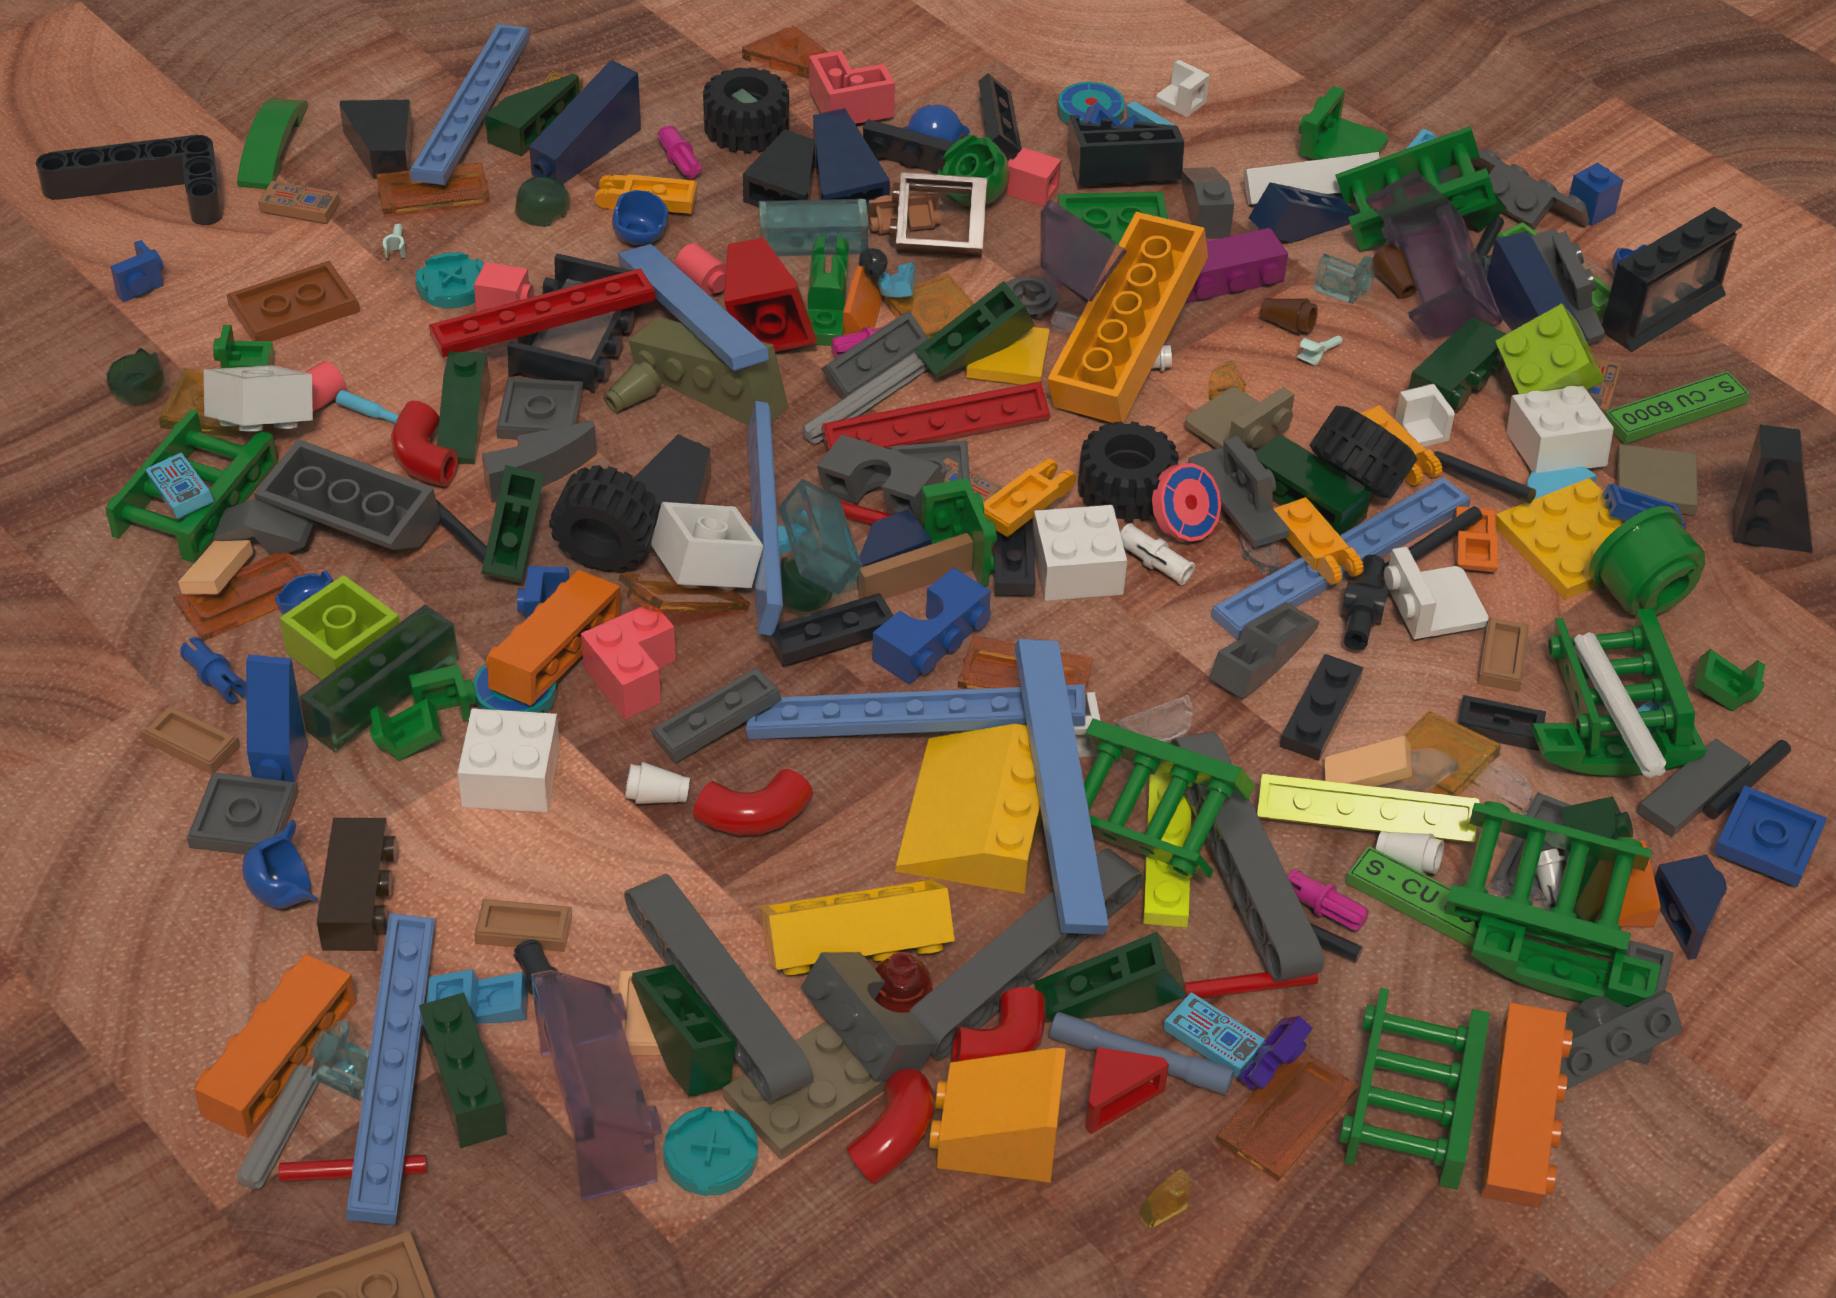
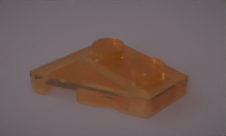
[742,25,828,79]

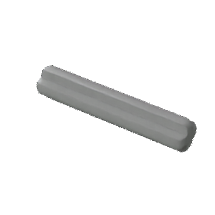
[237,1064,319,1190]

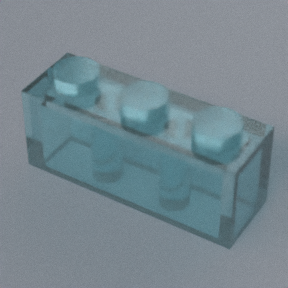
[759,199,869,256]
[779,479,862,595]

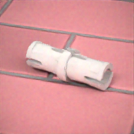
[1120,523,1196,585]

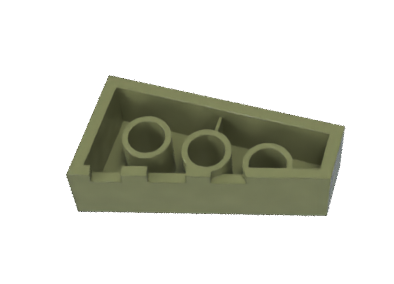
[629,317,789,425]

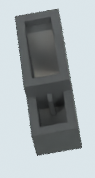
[482,421,597,503]
[1209,602,1320,699]

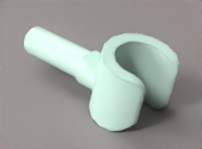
[382,224,406,259]
[1297,335,1343,365]

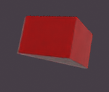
[1085,1047,1169,1134]

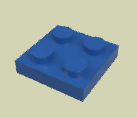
[1714,785,1827,887]

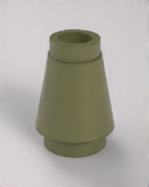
[603,361,661,413]

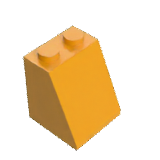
[929,1048,1066,1183]

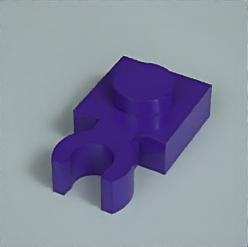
[1238,1016,1313,1090]

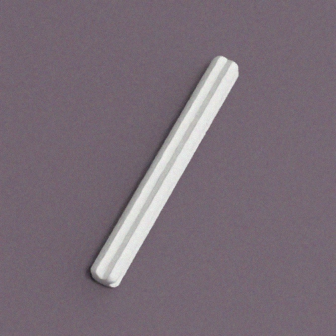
[1574,632,1666,779]

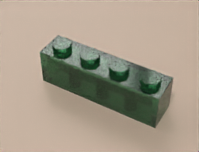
[300,604,458,752]

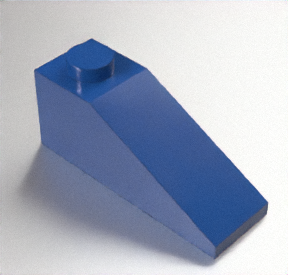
[246,654,308,782]

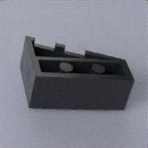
[1068,115,1184,187]
[1733,424,1813,553]

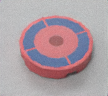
[1152,463,1221,542]

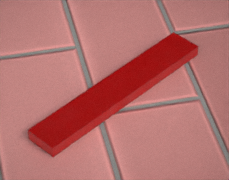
[429,268,655,358]
[821,381,1051,452]

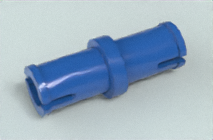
[180,637,246,703]

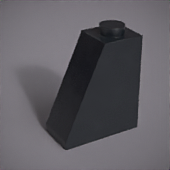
[339,99,413,179]
[743,129,815,224]
[633,434,711,507]

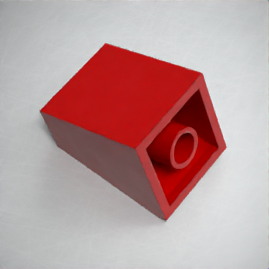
[724,237,817,352]

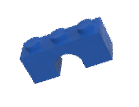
[872,567,991,685]

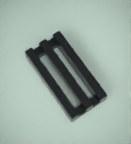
[1456,695,1546,751]

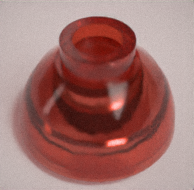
[874,952,933,1013]

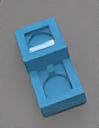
[427,969,528,1024]

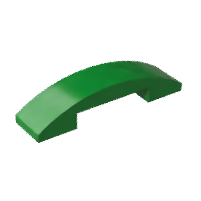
[237,98,308,189]
[1531,723,1707,776]
[1471,915,1661,1006]

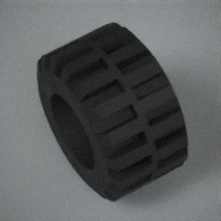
[703,67,789,152]
[1309,405,1418,499]
[1078,421,1179,522]
[549,465,660,573]

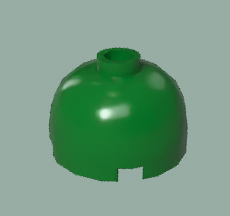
[937,135,1010,208]

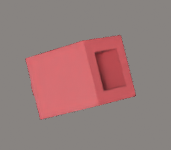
[1007,148,1061,207]
[474,262,534,312]

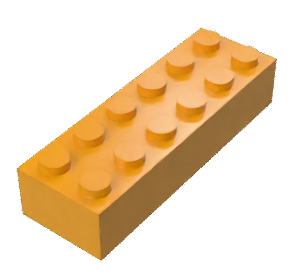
[1047,212,1208,423]

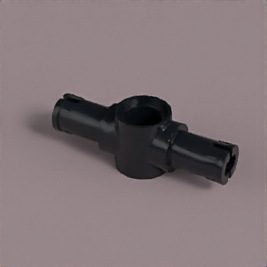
[1341,554,1388,651]

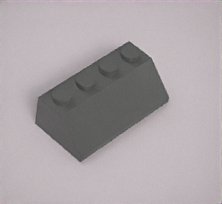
[254,439,440,550]

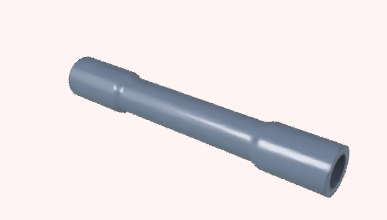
[1049,1012,1235,1096]

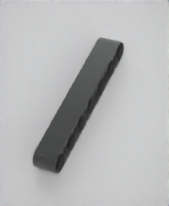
[1170,731,1324,982]
[908,848,1144,1061]
[624,873,813,1103]

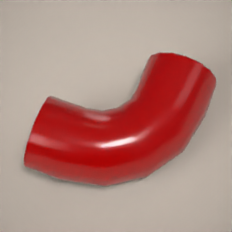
[391,400,458,487]
[693,769,813,836]
[951,987,1046,1062]
[847,1068,934,1184]

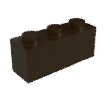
[317,818,397,951]

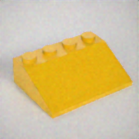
[895,724,1042,894]

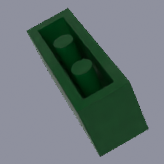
[1409,317,1506,410]
[1255,434,1372,536]
[419,992,507,1148]

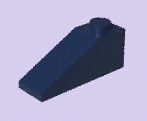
[1249,182,1358,242]

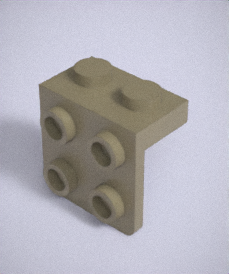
[1185,387,1295,452]

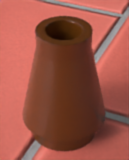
[1372,245,1418,299]
[1260,298,1318,335]

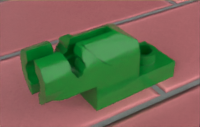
[807,236,849,346]

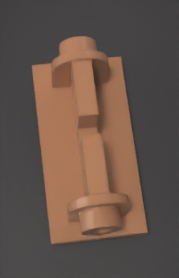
[866,192,941,234]

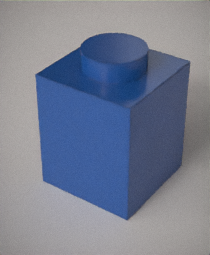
[1569,163,1623,226]

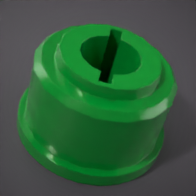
[1589,506,1705,616]

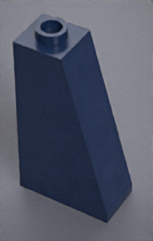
[529,60,641,188]
[813,108,890,223]
[1483,231,1589,343]

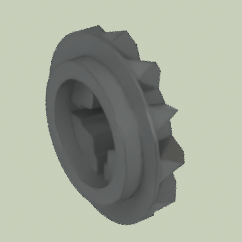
[1006,276,1058,319]

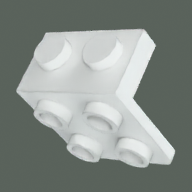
[1384,547,1489,639]

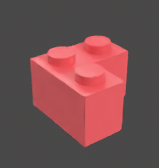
[809,50,895,124]
[581,602,676,719]

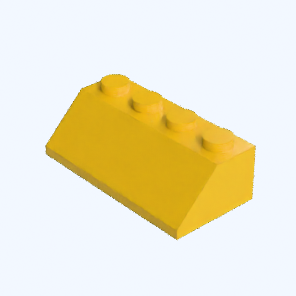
[758,879,955,975]

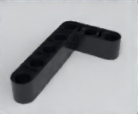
[35,135,223,225]

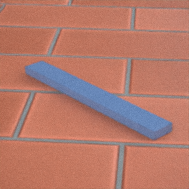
[410,24,530,185]
[618,244,769,371]
[747,401,783,636]
[1211,477,1471,640]
[1014,639,1109,935]
[746,684,1086,739]
[345,913,435,1225]

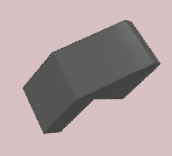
[213,498,315,558]

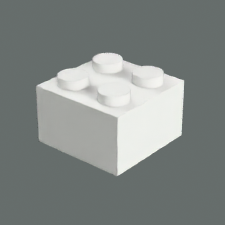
[203,365,313,431]
[1506,386,1614,473]
[651,502,764,590]
[1033,505,1127,601]
[457,709,560,813]

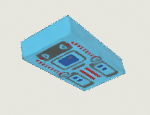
[145,452,214,519]
[1163,992,1265,1079]

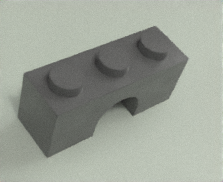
[817,435,944,523]
[801,952,937,1081]

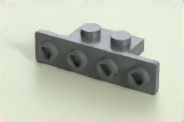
[1471,149,1590,230]
[1531,229,1605,344]
[1188,436,1289,547]
[1560,990,1682,1090]

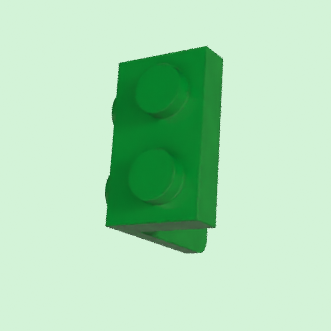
[1298,86,1388,160]
[920,478,997,587]

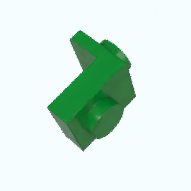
[213,325,274,368]
[1694,649,1765,711]
[409,664,476,722]
[370,698,442,761]

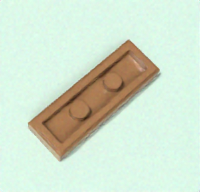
[858,533,974,599]

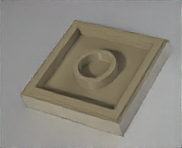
[1617,444,1698,516]

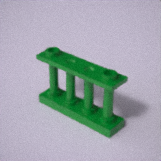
[1335,126,1497,252]
[105,409,278,563]
[1548,608,1695,755]
[1084,718,1255,878]
[1445,801,1652,960]
[1339,988,1490,1190]

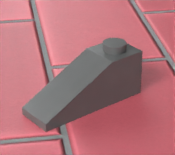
[1181,167,1234,239]

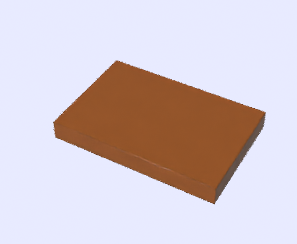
[226,261,360,341]

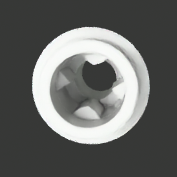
[625,762,690,804]
[1376,831,1444,875]

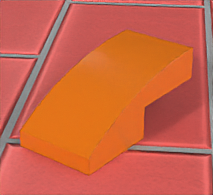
[1454,506,1498,572]

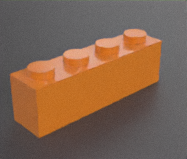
[486,570,620,706]
[194,954,356,1138]
[1480,1003,1573,1208]

